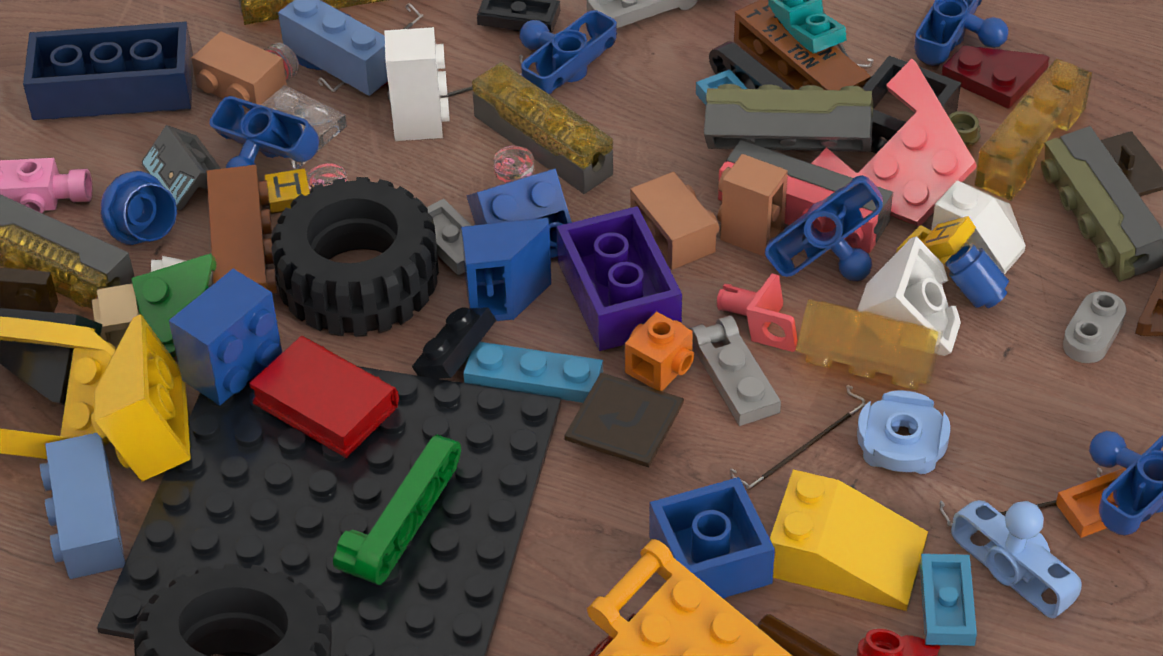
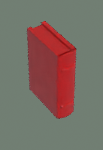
[249,335,399,458]

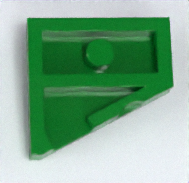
[131,253,217,357]

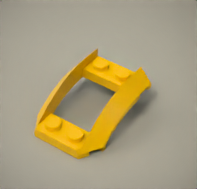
[0,316,117,459]

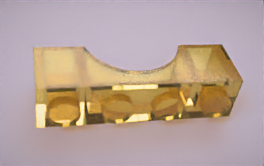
[975,58,1092,201]

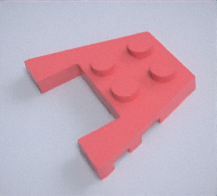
[811,58,977,227]

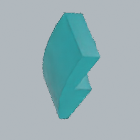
[768,0,847,54]

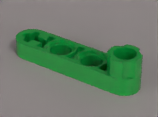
[333,434,461,585]

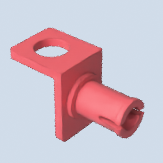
[717,273,798,352]

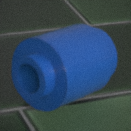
[945,243,1009,308]

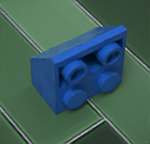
[466,168,572,258]
[461,218,551,321]

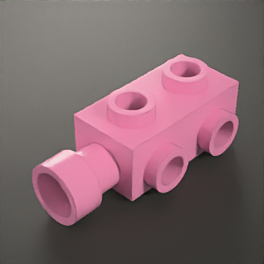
[0,158,92,213]

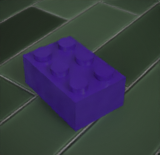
[557,206,682,351]

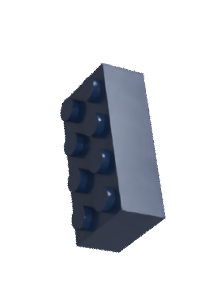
[23,21,193,120]

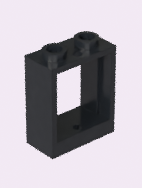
[863,55,961,154]

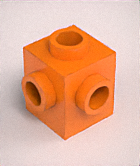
[625,311,694,391]

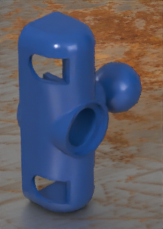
[914,0,1009,66]
[519,10,617,98]
[210,96,319,168]
[765,175,883,282]
[1089,431,1163,536]

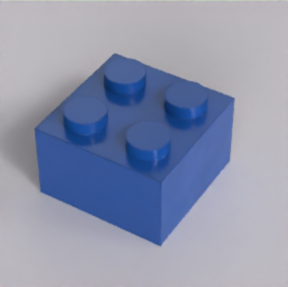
[169,268,282,405]
[649,477,775,598]

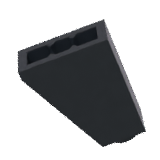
[0,308,103,406]

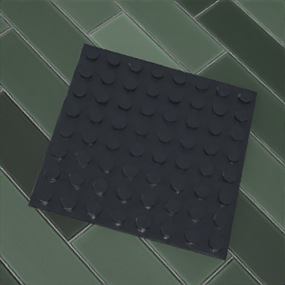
[97,366,561,656]

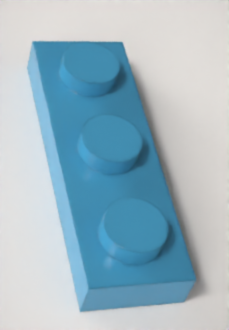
[463,342,603,403]

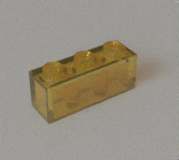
[795,299,943,390]

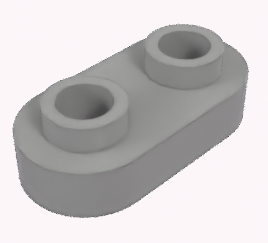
[1063,291,1126,363]

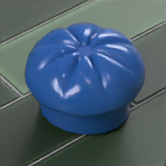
[100,171,177,245]

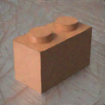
[191,31,287,110]
[717,154,788,257]
[630,171,719,270]

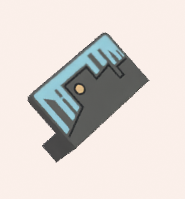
[142,125,221,211]

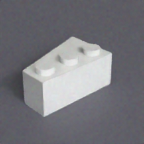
[384,27,450,141]

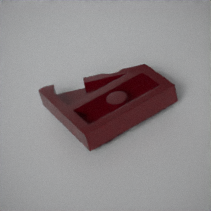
[942,45,1050,109]

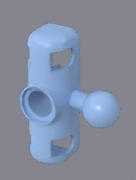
[951,500,1082,619]

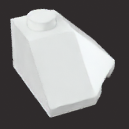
[931,180,1026,274]
[856,236,961,356]

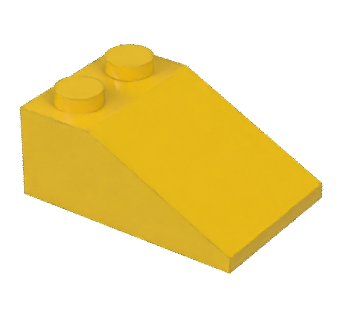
[91,314,191,482]
[770,469,928,611]

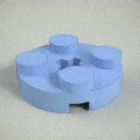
[857,390,950,474]

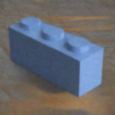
[278,0,388,96]
[40,433,125,579]

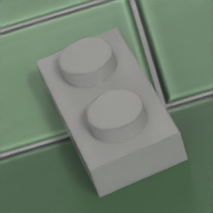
[427,198,472,275]

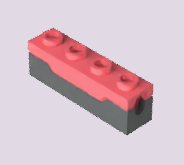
[718,140,893,253]

